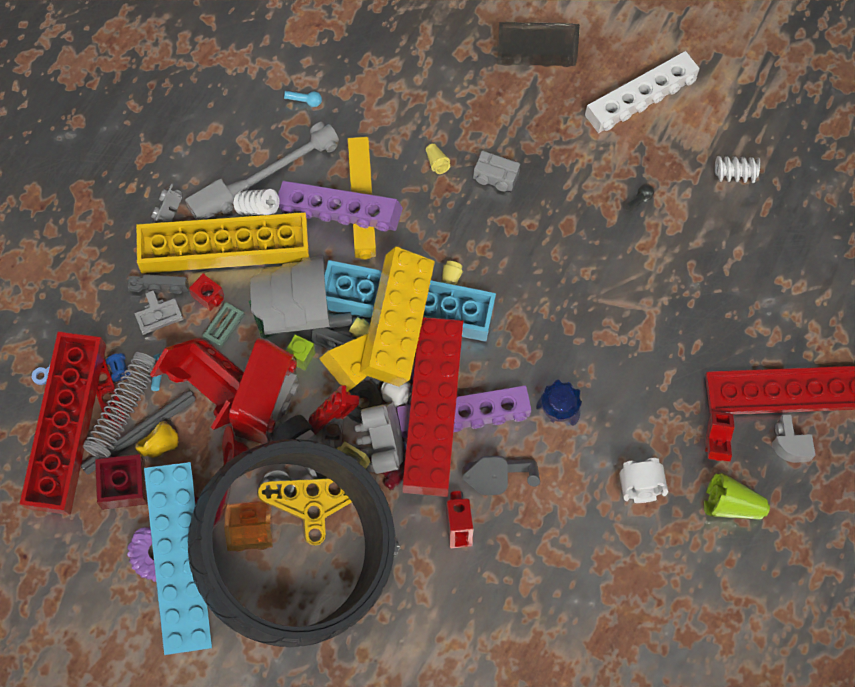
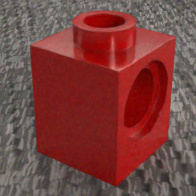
[189,273,224,311]

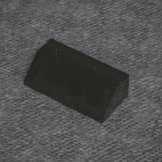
[497,22,580,67]

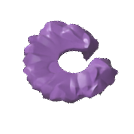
[127,527,156,582]

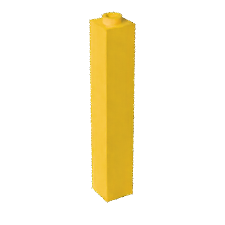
[348,137,376,260]

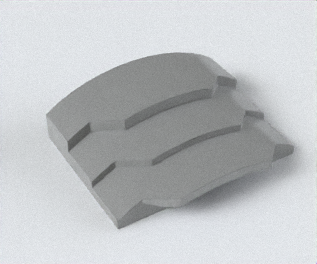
[250,255,330,335]

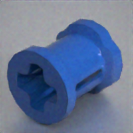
[106,353,131,381]

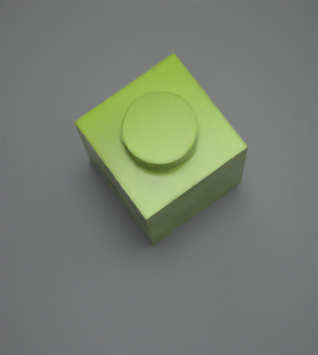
[286,335,315,371]

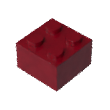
[95,454,147,510]

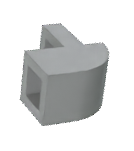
[772,414,816,463]

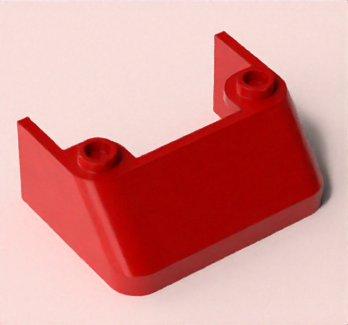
[229,337,297,444]
[150,338,244,430]

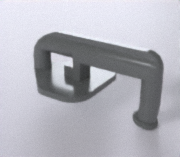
[462,456,540,495]

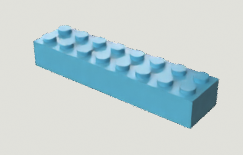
[325,260,496,342]
[144,462,212,655]

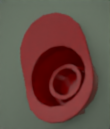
[222,426,248,465]

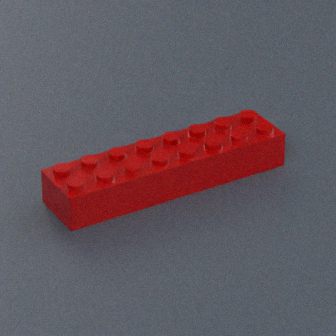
[403,317,463,497]
[19,332,106,515]

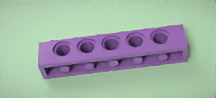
[278,181,403,232]
[397,386,531,439]

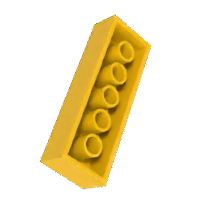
[359,246,435,387]

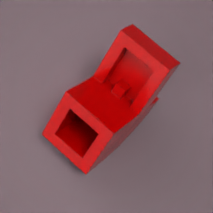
[705,411,735,462]

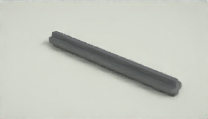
[81,390,196,475]

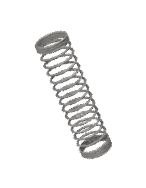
[83,352,157,459]

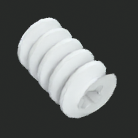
[715,156,760,183]
[233,189,279,217]

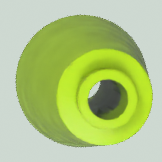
[704,472,770,520]

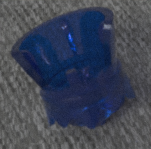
[536,380,582,426]

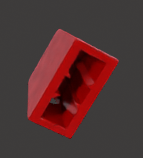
[446,491,473,548]

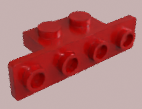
[308,385,359,435]

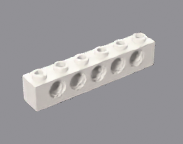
[585,51,700,133]

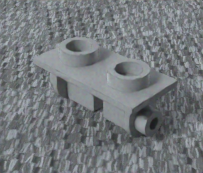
[151,184,183,223]

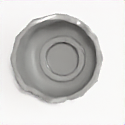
[259,470,294,505]

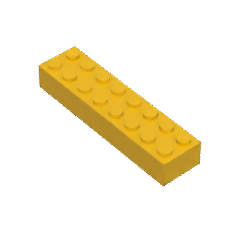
[136,212,309,273]

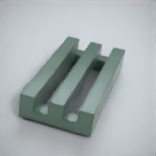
[202,302,245,348]

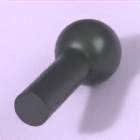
[624,184,654,212]

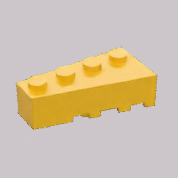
[319,334,368,392]

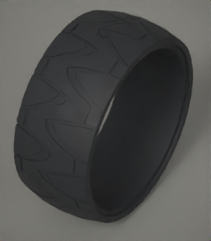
[188,439,395,647]

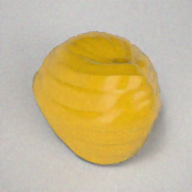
[135,421,179,458]

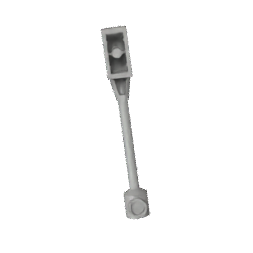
[185,122,339,220]

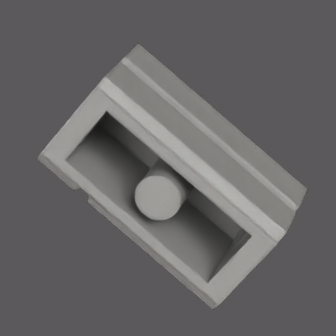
[473,150,521,192]

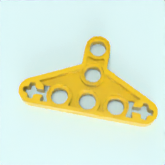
[257,479,352,546]

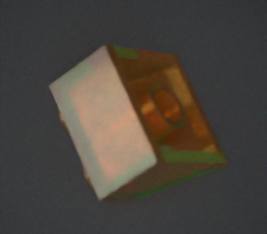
[224,502,274,552]

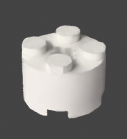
[619,458,668,503]

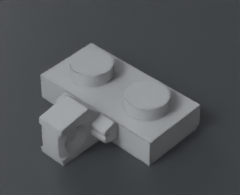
[134,291,183,335]

